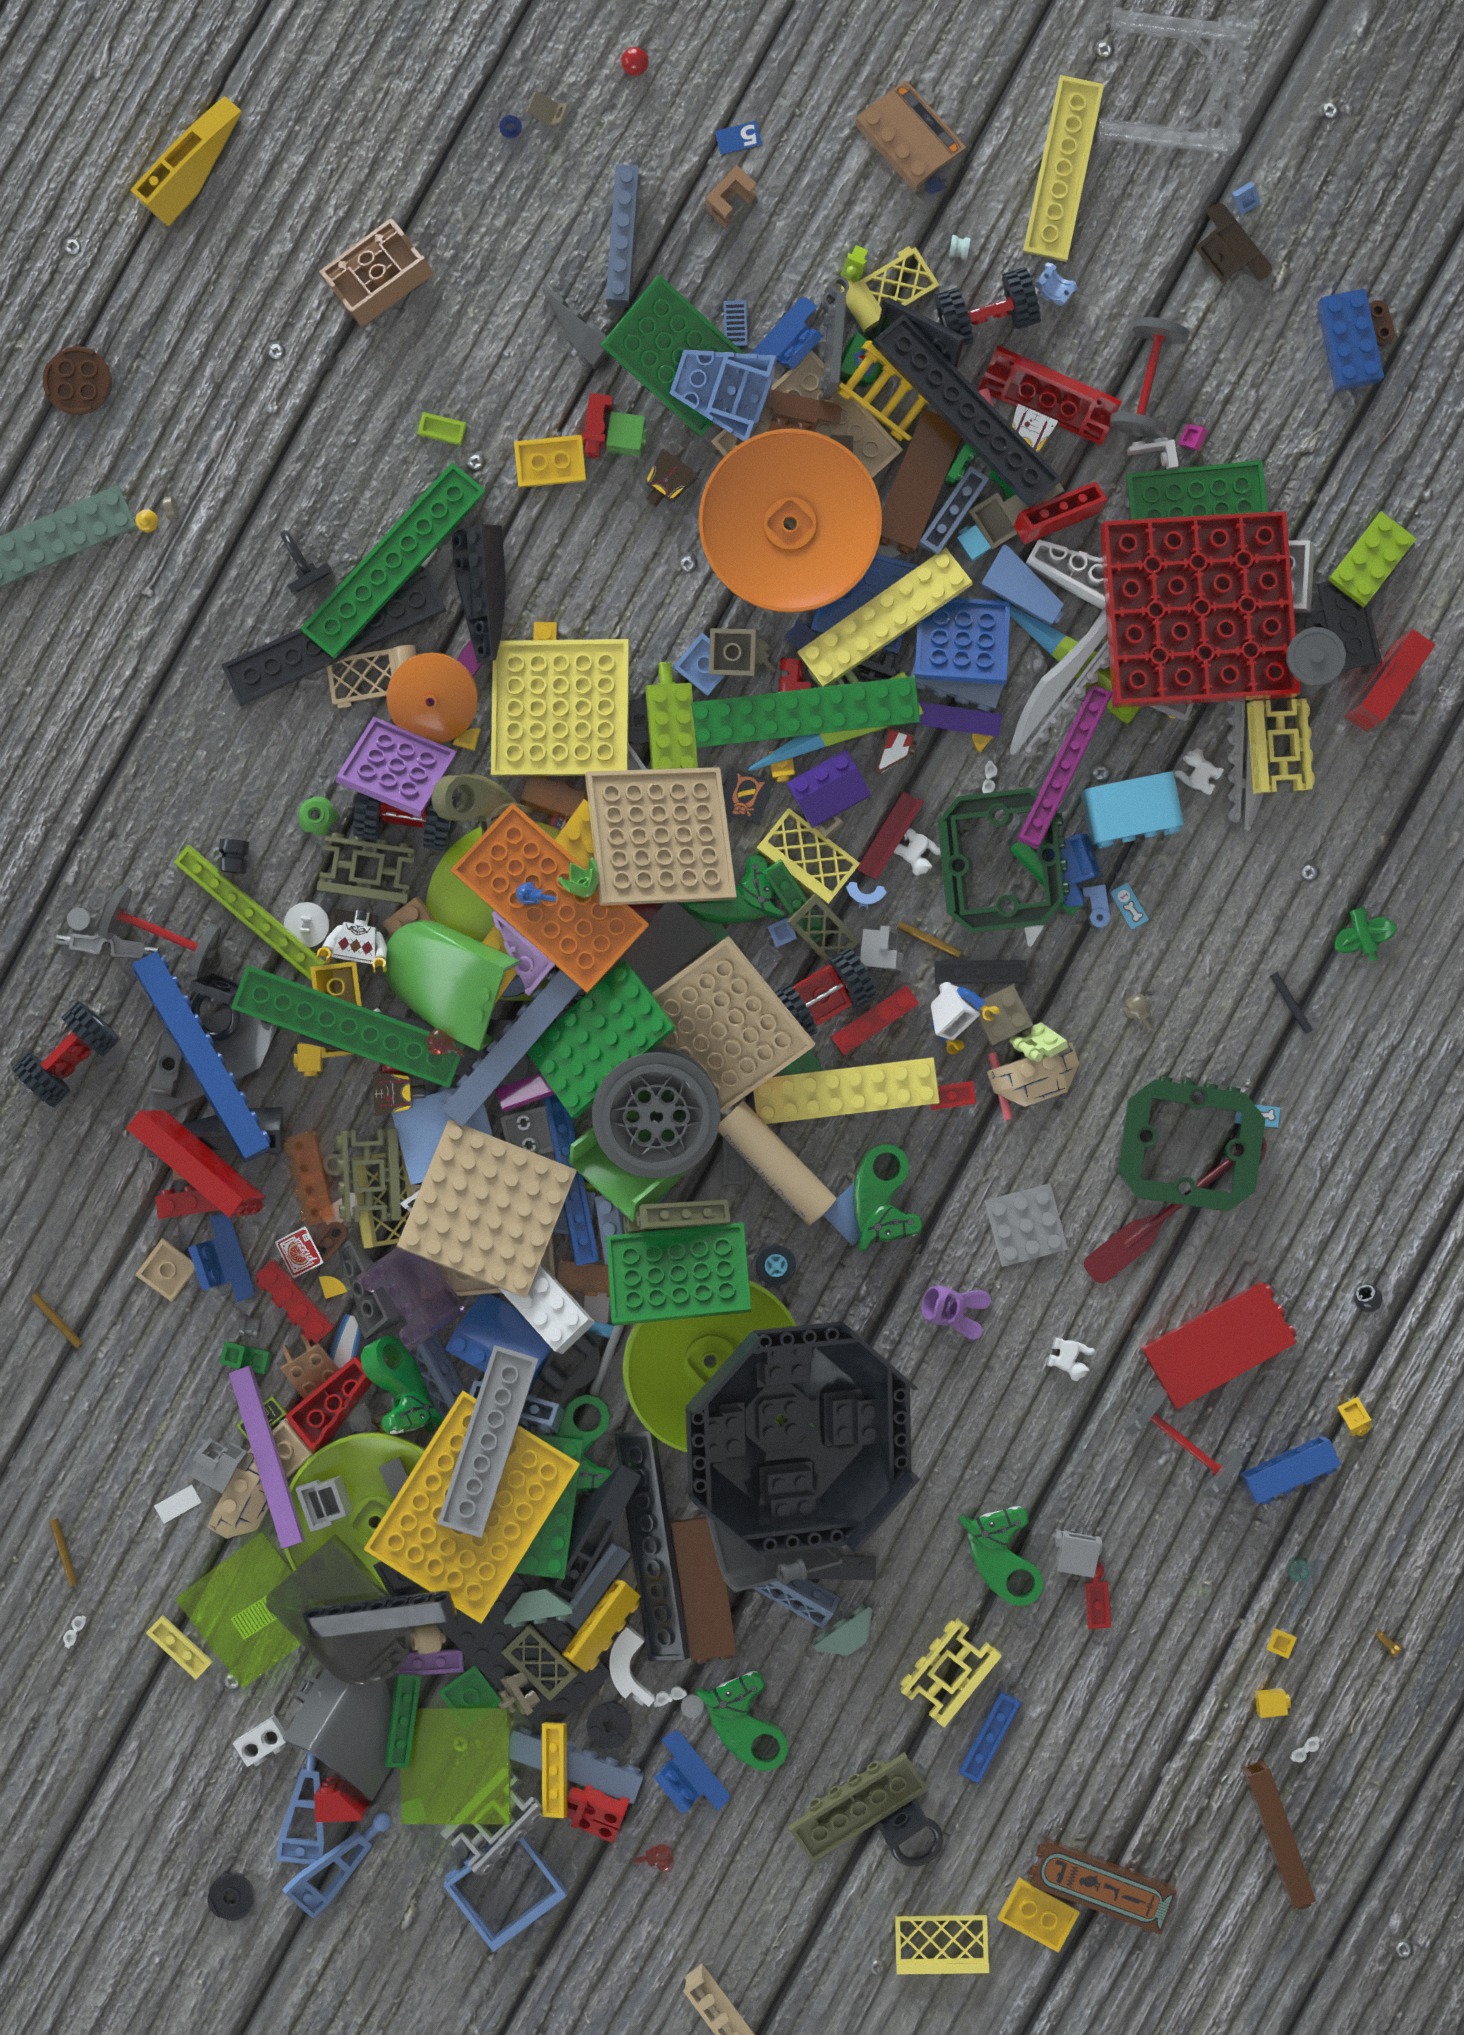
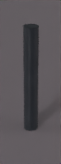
[1270,972,1313,1034]

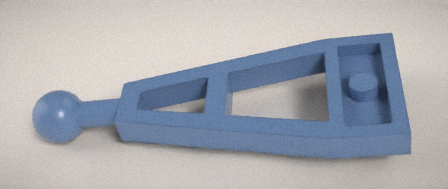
[276,1751,325,1865]
[282,1813,391,1919]

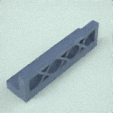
[401,1325,466,1420]
[561,1540,631,1629]
[753,1578,840,1629]

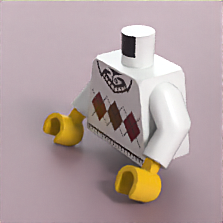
[316,910,388,973]

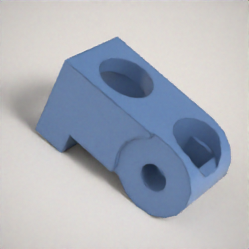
[1080,885,1110,928]

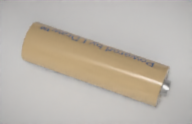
[718,1100,837,1226]

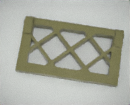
[787,893,860,965]
[501,1624,579,1701]

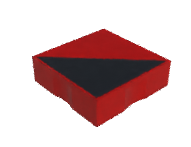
[1344,629,1436,732]

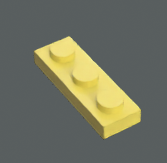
[146,1615,213,1680]

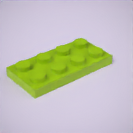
[1328,511,1417,608]

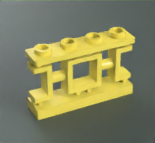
[1247,698,1315,794]
[900,1618,1002,1727]

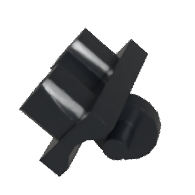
[856,654,895,682]

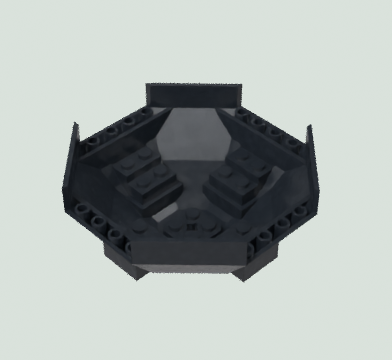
[686,1321,920,1565]

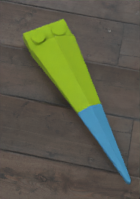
[995,598,1142,726]
[748,672,924,771]

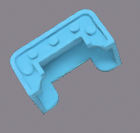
[1080,771,1184,849]

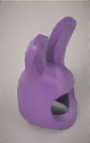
[921,1285,991,1340]

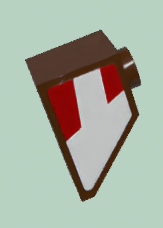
[875,728,917,774]

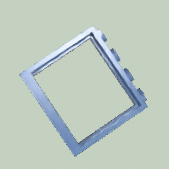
[443,1835,568,1952]

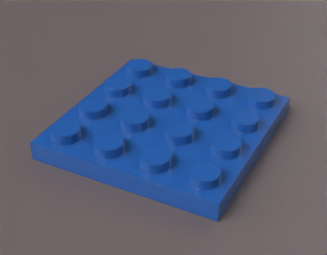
[811,554,919,655]
[914,598,1011,685]

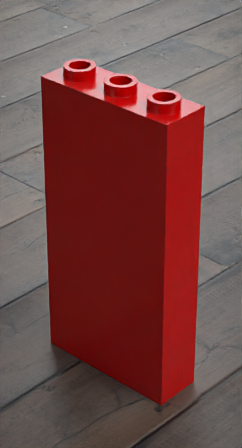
[126,1110,266,1217]
[1141,1282,1297,1409]

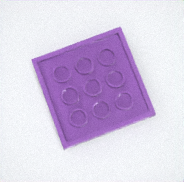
[336,716,457,817]

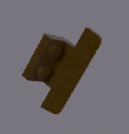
[1195,203,1272,283]

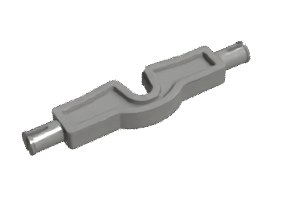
[56,933,159,959]

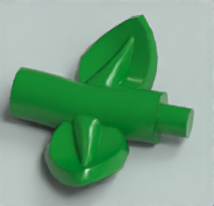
[1335,907,1398,962]

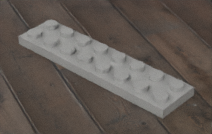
[437,1345,539,1538]

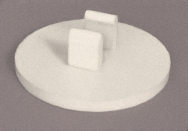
[284,902,329,948]

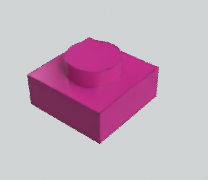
[1178,424,1209,451]

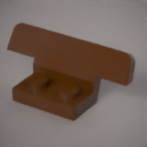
[765,390,842,432]

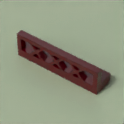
[857,792,924,881]

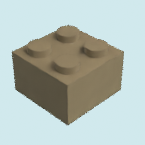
[709,628,759,676]
[977,985,1033,1046]

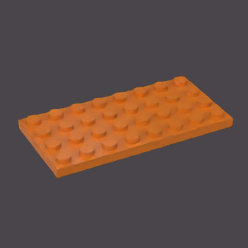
[450,803,649,994]

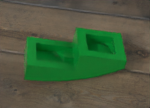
[219,1341,273,1374]

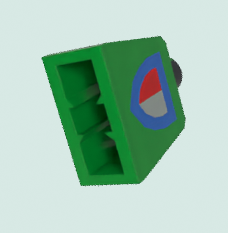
[840,333,883,388]

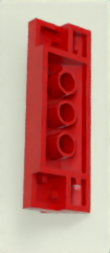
[978,345,1122,446]

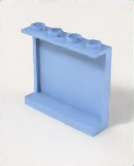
[392,1085,493,1185]

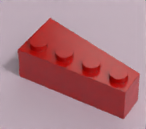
[285,1356,373,1452]

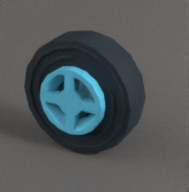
[755,1245,796,1286]

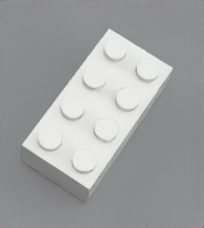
[499,1262,595,1354]

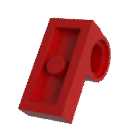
[930,1081,977,1110]

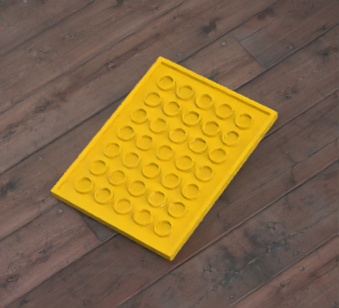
[363,1390,580,1624]

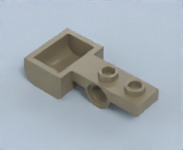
[969,483,1065,550]

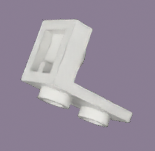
[1127,437,1179,470]

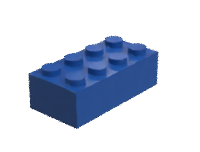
[1316,288,1384,392]
[1239,1435,1341,1505]

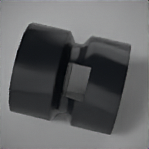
[217,839,250,874]

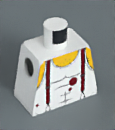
[1012,404,1058,453]

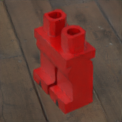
[582,393,614,459]
[567,1784,630,1843]

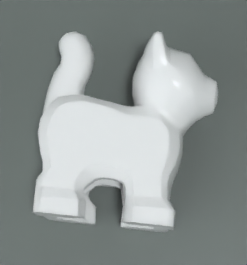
[1174,748,1224,795]
[893,828,941,876]
[1047,1337,1095,1381]

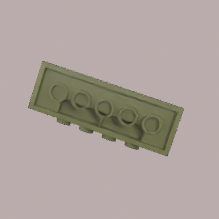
[788,1752,929,1863]

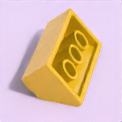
[310,961,362,1058]
[561,1579,641,1672]

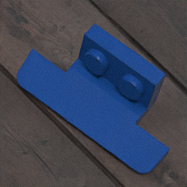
[750,297,823,370]
[1046,834,1102,908]
[188,1213,254,1302]
[654,1730,729,1814]

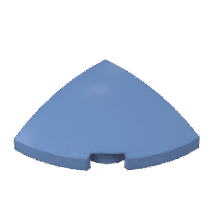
[823,1182,861,1246]

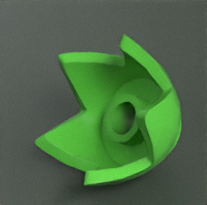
[298,796,339,836]
[557,857,599,898]

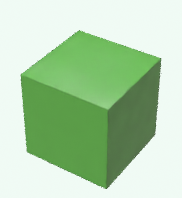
[606,411,648,457]

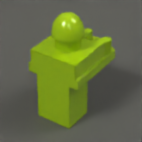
[840,245,868,282]

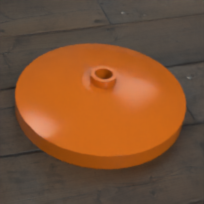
[387,653,478,743]

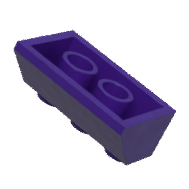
[787,750,871,829]

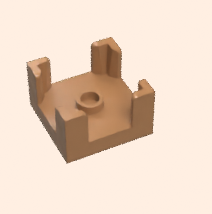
[705,165,757,229]

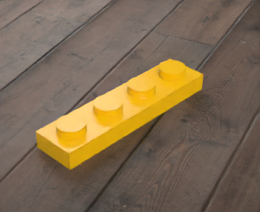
[542,1722,567,1818]

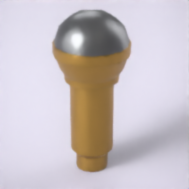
[1375,1630,1405,1660]

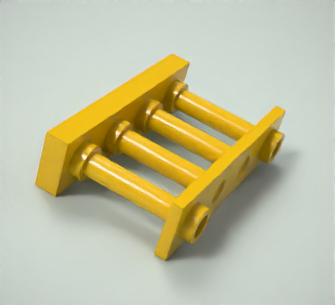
[837,341,929,442]

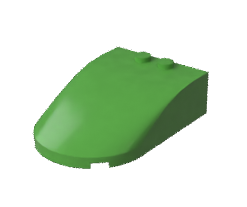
[385,920,520,1051]
[569,1090,687,1222]

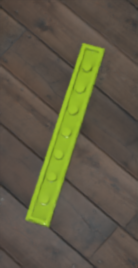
[174,845,325,980]

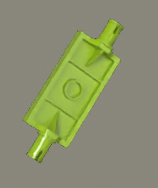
[645,662,698,769]

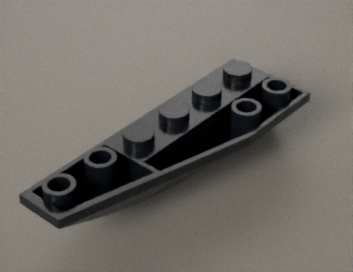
[147,1107,284,1158]

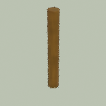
[896,921,962,958]
[30,1293,83,1349]
[49,1518,78,1586]

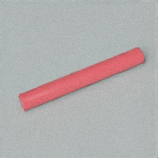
[988,1052,1013,1120]

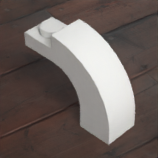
[609,1623,655,1707]

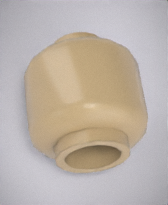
[410,1623,446,1655]

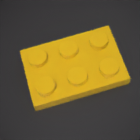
[514,435,586,488]
[997,1877,1080,1953]

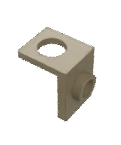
[526,91,571,126]

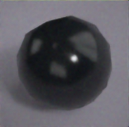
[1354,1284,1383,1313]

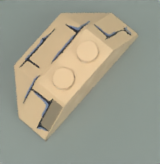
[986,1042,1079,1107]
[207,1448,269,1538]

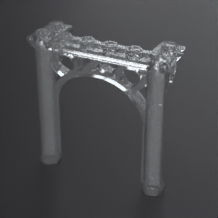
[1096,7,1255,160]

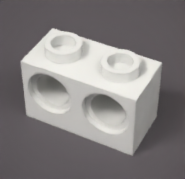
[233,1715,286,1767]

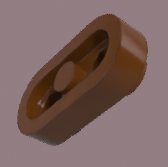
[1369,300,1395,346]
[314,1222,348,1262]

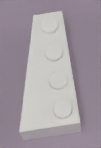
[1025,540,1105,610]

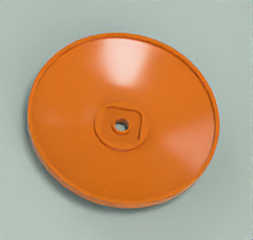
[699,429,882,613]

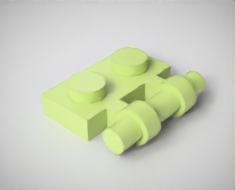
[1009,1022,1068,1062]

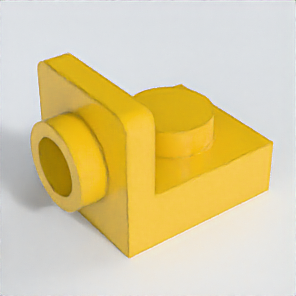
[769,751,795,782]
[1338,1397,1372,1437]

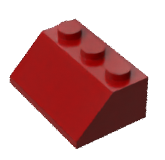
[314,1776,369,1823]

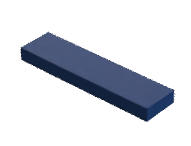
[958,1691,1022,1784]

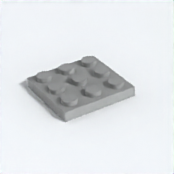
[984,1183,1068,1267]

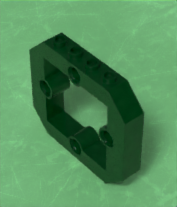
[938,788,1070,933]
[1117,1076,1266,1212]

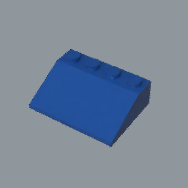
[445,1293,553,1394]

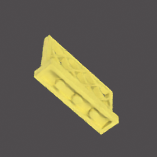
[754,808,860,906]
[350,1150,411,1248]
[895,1915,989,1974]

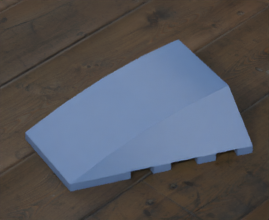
[669,350,777,441]

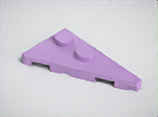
[492,910,555,996]

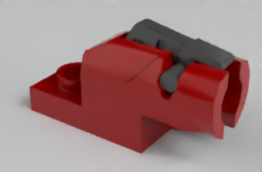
[773,658,811,693]

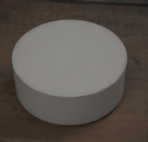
[67,908,91,931]
[681,1694,704,1718]

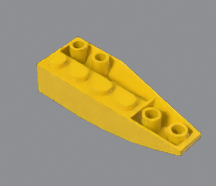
[130,96,242,227]

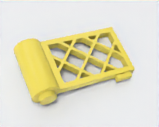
[841,246,939,332]

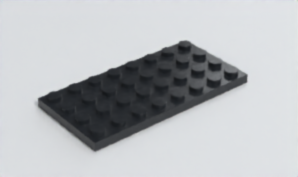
[435,1572,611,1733]

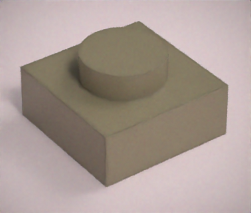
[815,815,844,839]

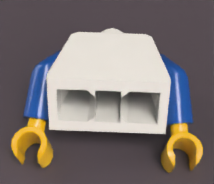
[931,982,1000,1054]

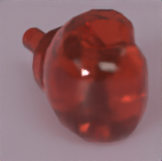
[426,1028,465,1057]
[633,1844,673,1872]

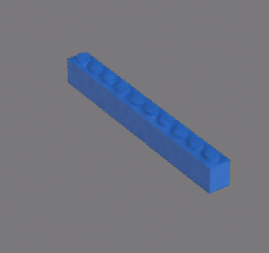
[132,951,271,1164]

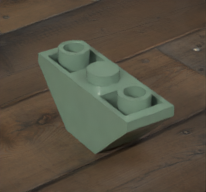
[504,1588,576,1627]
[813,1603,872,1656]

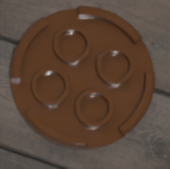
[43,346,112,415]

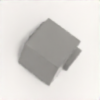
[860,926,904,971]
[190,1438,248,1494]
[295,1475,353,1532]
[1055,1530,1103,1578]

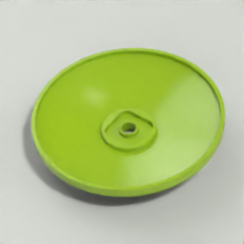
[623,1280,797,1452]
[284,1432,430,1605]

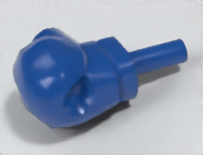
[516,882,557,904]

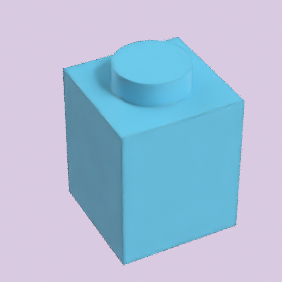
[956,525,991,563]

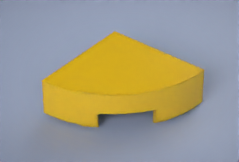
[453,728,481,751]
[972,734,993,753]
[319,1276,348,1299]

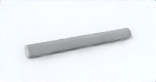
[589,1325,624,1396]

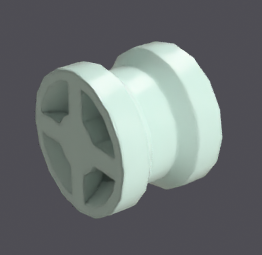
[949,235,970,261]

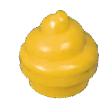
[135,510,159,533]

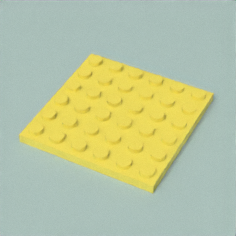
[491,639,629,777]

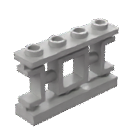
[441,1766,543,1875]

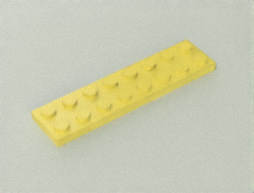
[1022,75,1104,262]
[797,547,973,687]
[753,1057,940,1124]

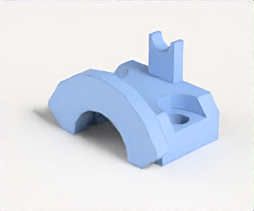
[1035,262,1078,306]
[846,882,887,910]

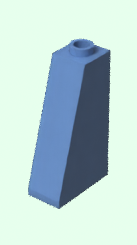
[980,544,1064,627]

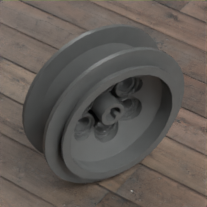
[592,1046,720,1178]

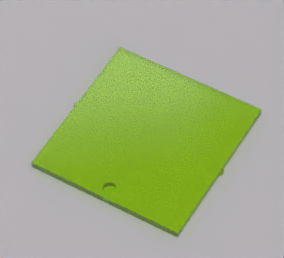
[175,1531,320,1688]
[400,1708,511,1824]

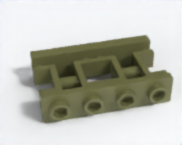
[317,833,417,904]
[335,1128,401,1223]
[623,1200,731,1234]

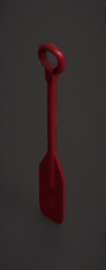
[1084,1136,1267,1283]

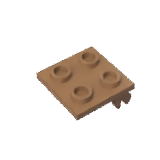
[280,1334,339,1399]

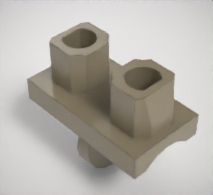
[498,1672,540,1716]

